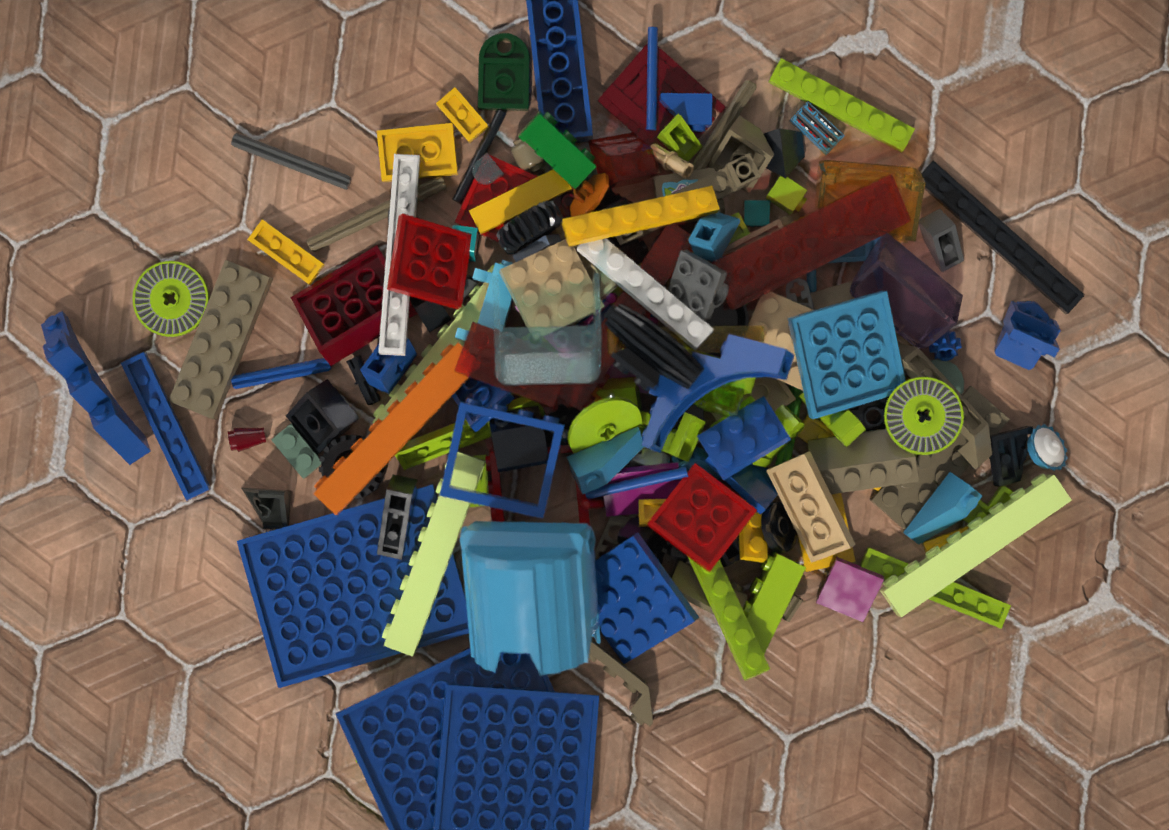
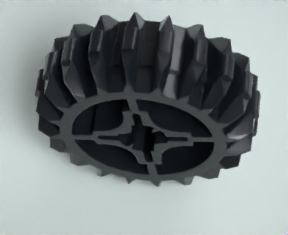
[496,200,563,254]

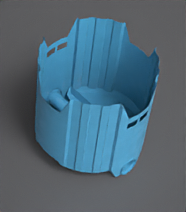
[460,521,601,676]

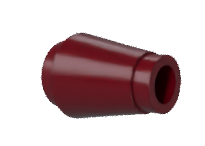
[227,427,266,452]

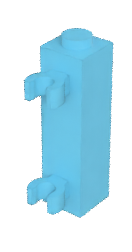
[455,260,513,361]

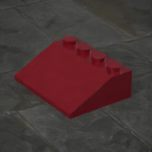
[290,245,417,366]

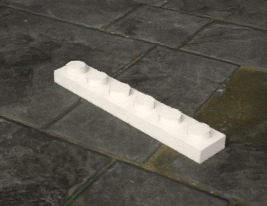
[577,239,714,351]

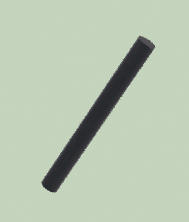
[452,109,506,204]

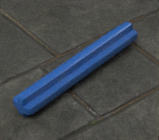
[231,358,332,389]

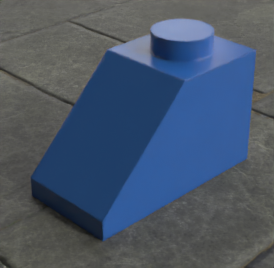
[659,93,712,132]

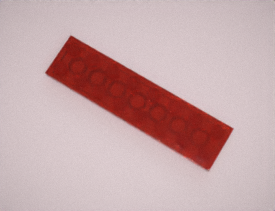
[710,174,911,310]

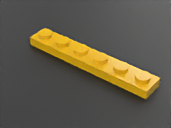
[562,186,720,247]

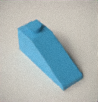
[567,427,643,494]
[903,472,982,545]

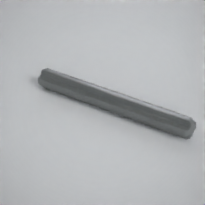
[231,133,352,190]

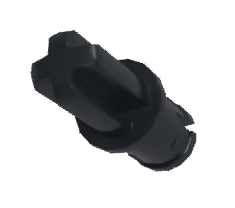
[346,355,380,405]

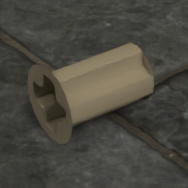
[782,594,805,622]

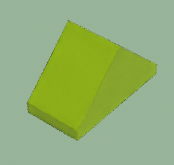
[657,114,702,162]
[596,377,642,412]

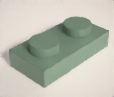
[271,424,321,479]

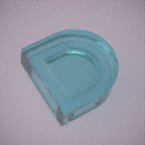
[472,153,503,185]

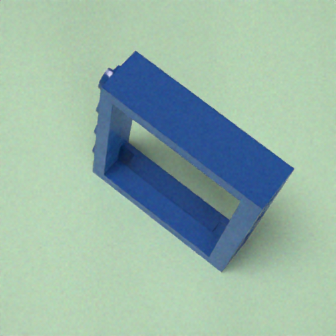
[439,398,564,518]

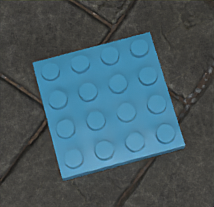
[787,290,906,419]

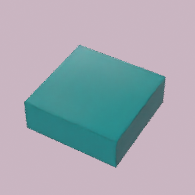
[744,200,770,227]

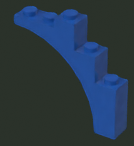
[41,311,151,465]
[641,334,795,453]

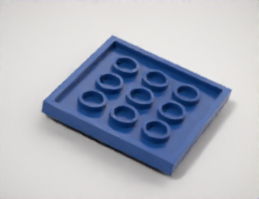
[595,532,699,664]

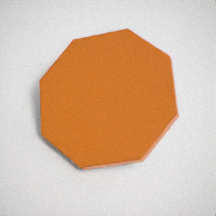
[570,173,609,217]

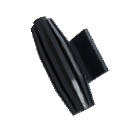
[604,304,704,391]

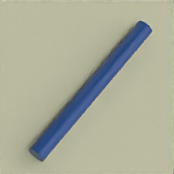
[646,27,658,131]
[585,467,688,499]

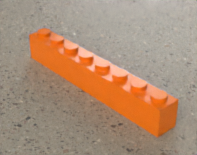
[313,342,481,515]

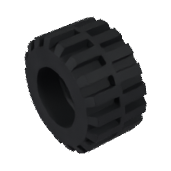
[319,435,387,499]

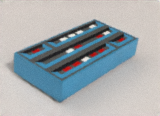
[790,101,845,155]

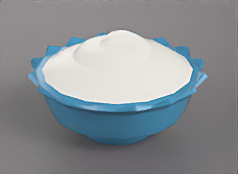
[1027,424,1068,471]

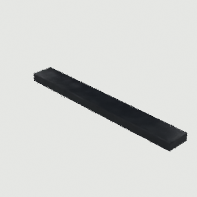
[915,161,1085,314]

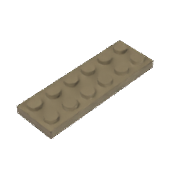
[168,260,273,420]
[870,386,1010,531]

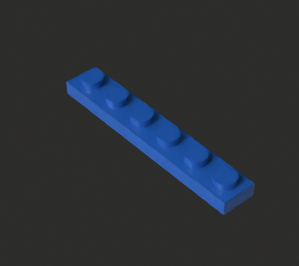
[121,352,211,501]

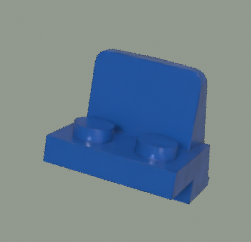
[994,301,1061,370]

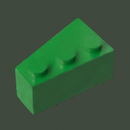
[518,111,597,189]

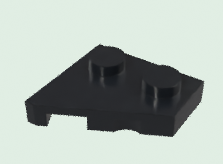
[989,426,1033,487]

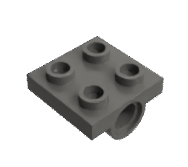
[667,250,729,321]

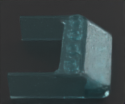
[493,273,602,385]

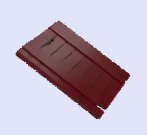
[597,43,726,152]

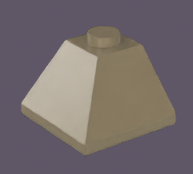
[707,115,774,193]

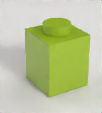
[765,176,807,215]

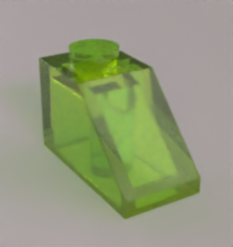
[693,384,745,416]

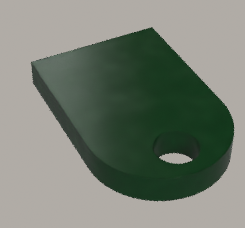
[478,33,530,111]

